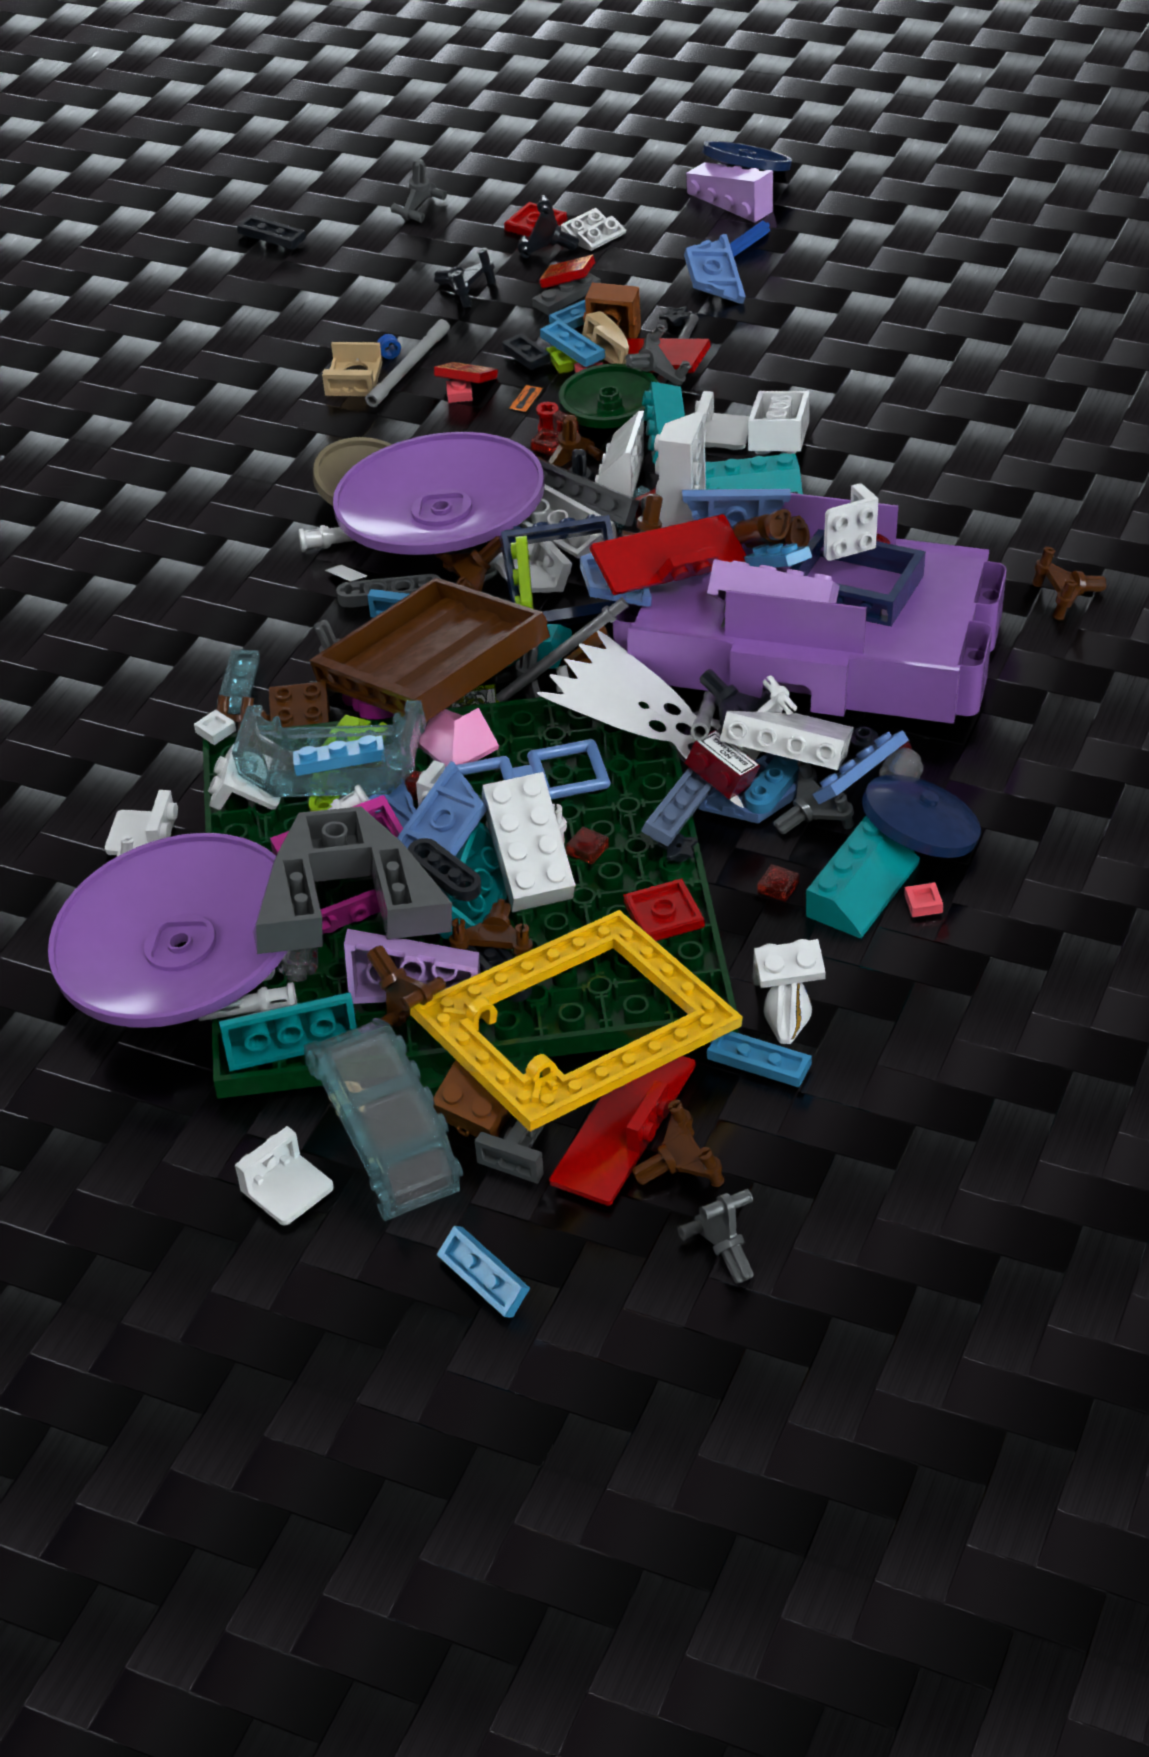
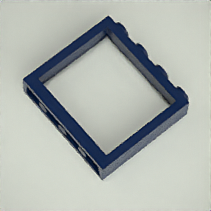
[500,514,616,627]
[790,529,926,627]

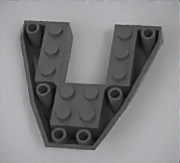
[253,806,452,954]

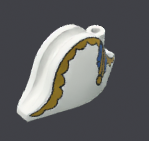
[764,982,812,1044]

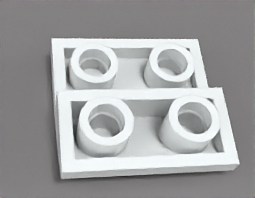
[561,208,626,251]

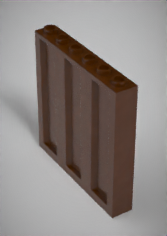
[309,577,550,724]

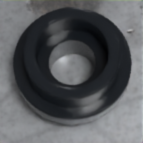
[850,726,879,752]

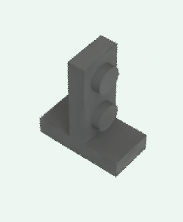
[475,1120,545,1184]

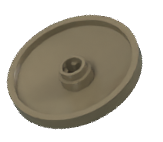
[313,437,392,506]

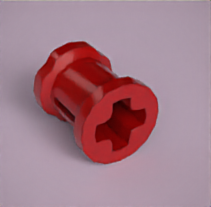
[536,402,560,435]

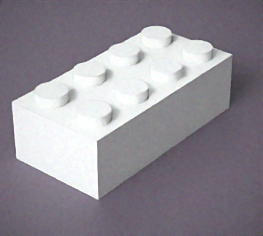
[748,391,809,454]
[481,772,575,912]

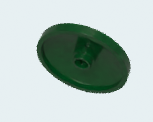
[559,363,658,429]

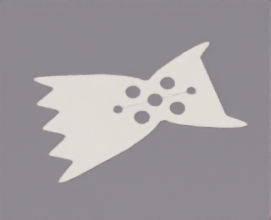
[537,630,762,808]

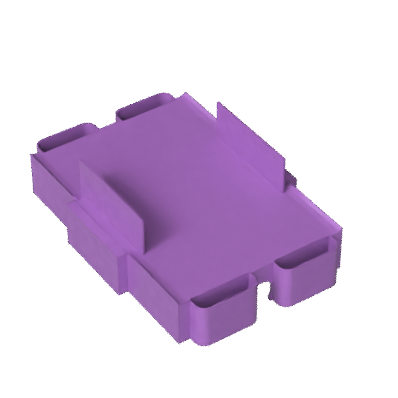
[613,493,1007,724]

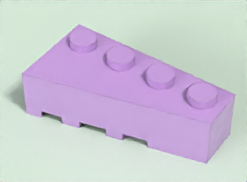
[687,162,773,223]
[707,559,840,604]
[344,929,480,1004]

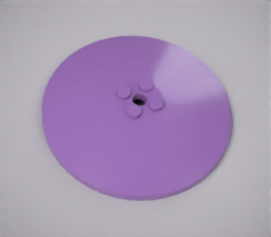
[333,432,545,555]
[48,833,287,1028]

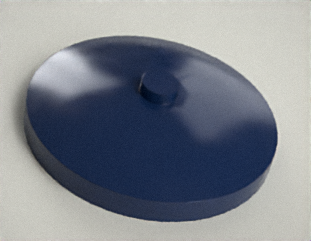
[702,141,792,173]
[862,775,981,858]

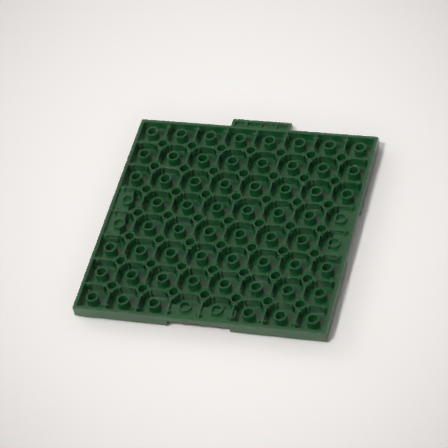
[202,697,738,1099]

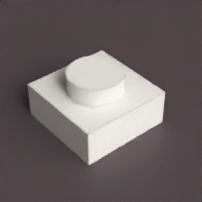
[194,710,236,745]

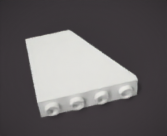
[720,711,854,770]

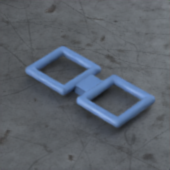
[445,739,611,800]

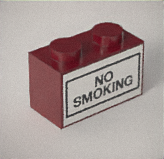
[684,730,761,799]

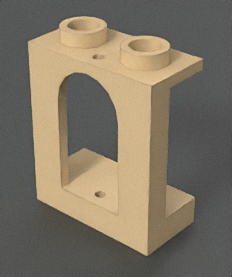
[322,342,382,396]

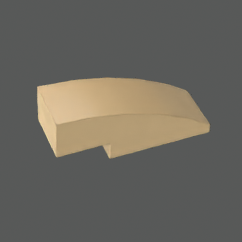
[582,311,629,364]

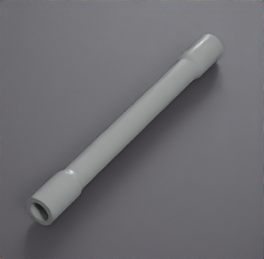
[365,319,450,407]
[691,691,717,741]

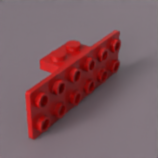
[589,514,747,595]
[549,1056,696,1206]

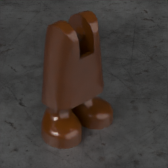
[732,509,810,549]

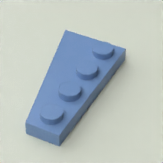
[812,730,909,804]

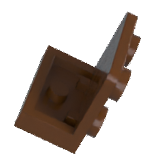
[269,681,330,729]

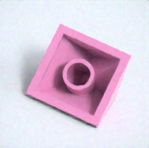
[416,708,499,767]

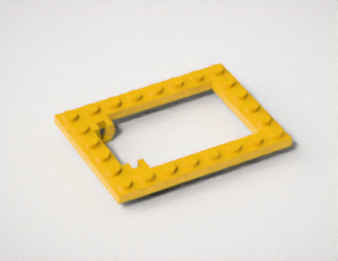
[410,910,743,1132]

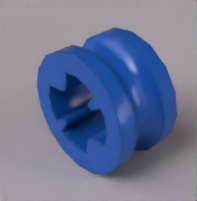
[377,334,401,359]

